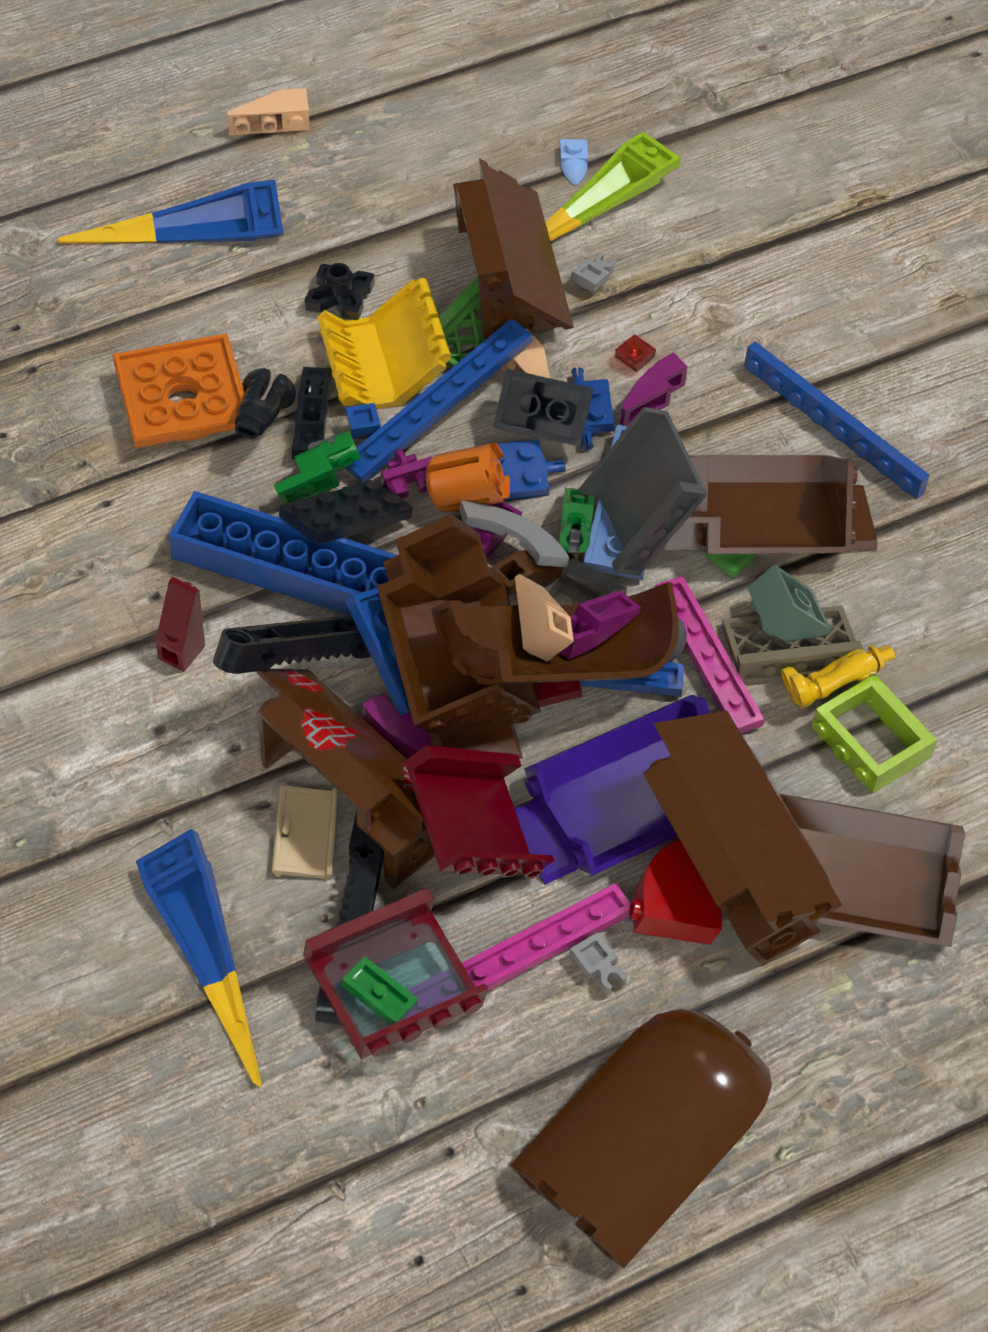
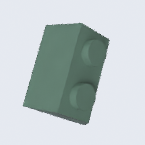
[747,565,832,642]

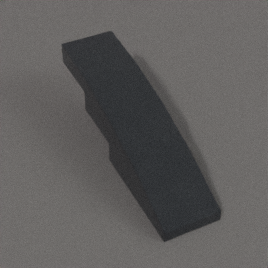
[292,367,332,459]

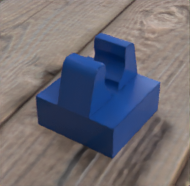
[346,403,381,439]

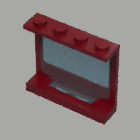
[303,888,488,1059]

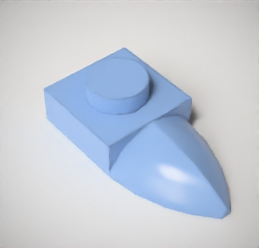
[560,139,588,185]

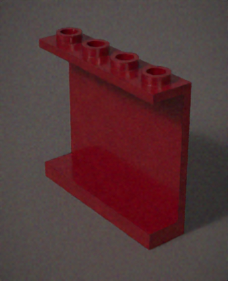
[405,745,555,878]

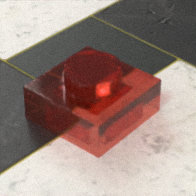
[615,334,656,372]

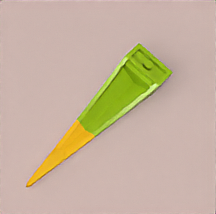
[545,132,681,241]

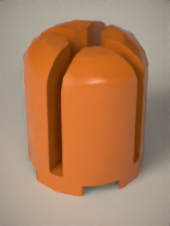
[426,443,510,513]

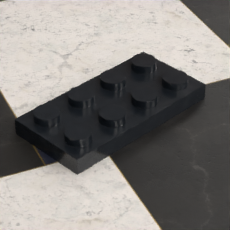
[279,480,413,545]

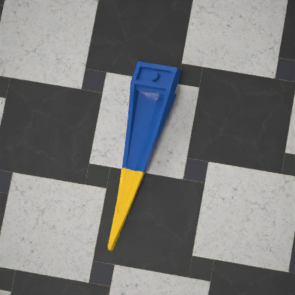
[57,180,283,244]
[136,829,262,1087]

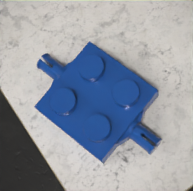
[571,367,615,451]
[498,439,566,500]

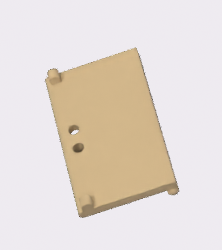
[271,785,339,880]

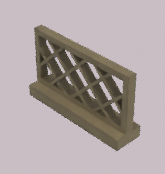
[722,605,864,685]

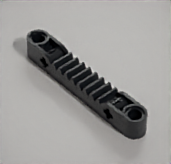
[213,615,371,674]
[315,811,384,1025]

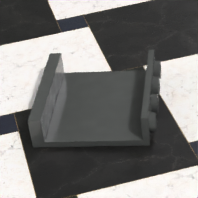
[579,407,708,576]

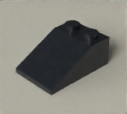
[493,369,594,447]

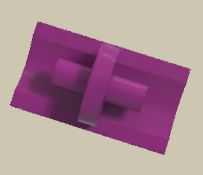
[380,449,433,499]

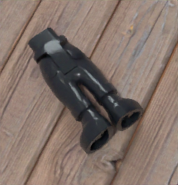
[235,368,296,439]

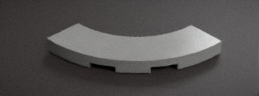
[459,500,569,567]

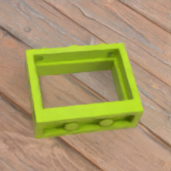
[812,674,937,794]

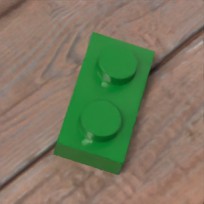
[341,956,418,1025]

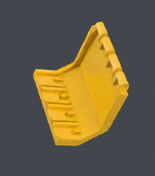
[317,278,451,410]

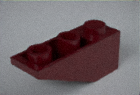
[156,576,205,672]

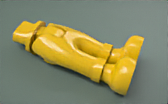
[781,644,896,709]

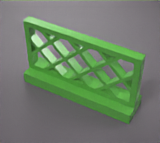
[438,277,486,368]

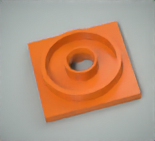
[112,333,245,448]

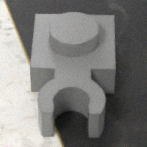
[570,253,616,293]
[569,932,627,995]

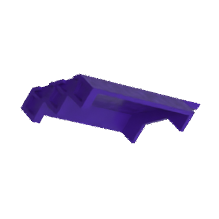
[514,695,710,885]

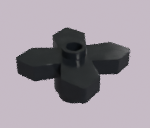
[304,263,375,320]

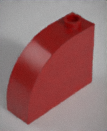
[629,840,722,945]

